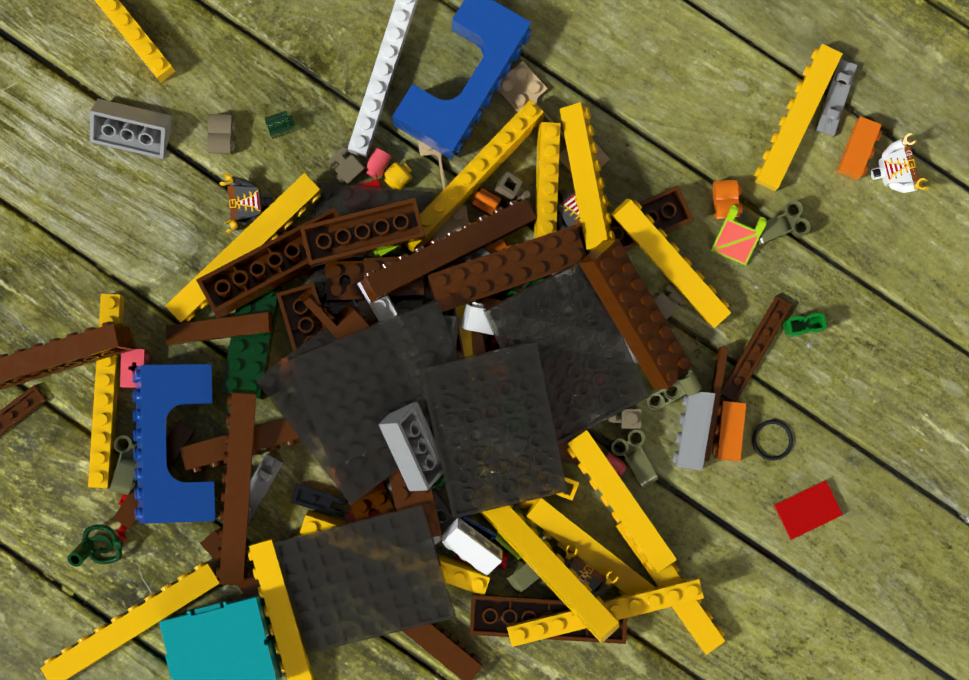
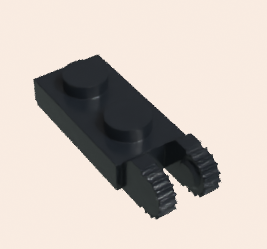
[291,484,348,517]

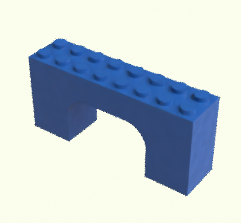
[393,0,532,160]
[132,364,215,524]

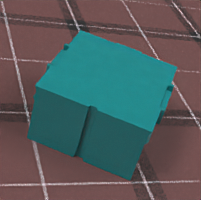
[159,594,282,680]

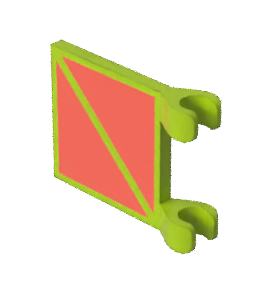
[711,205,767,266]

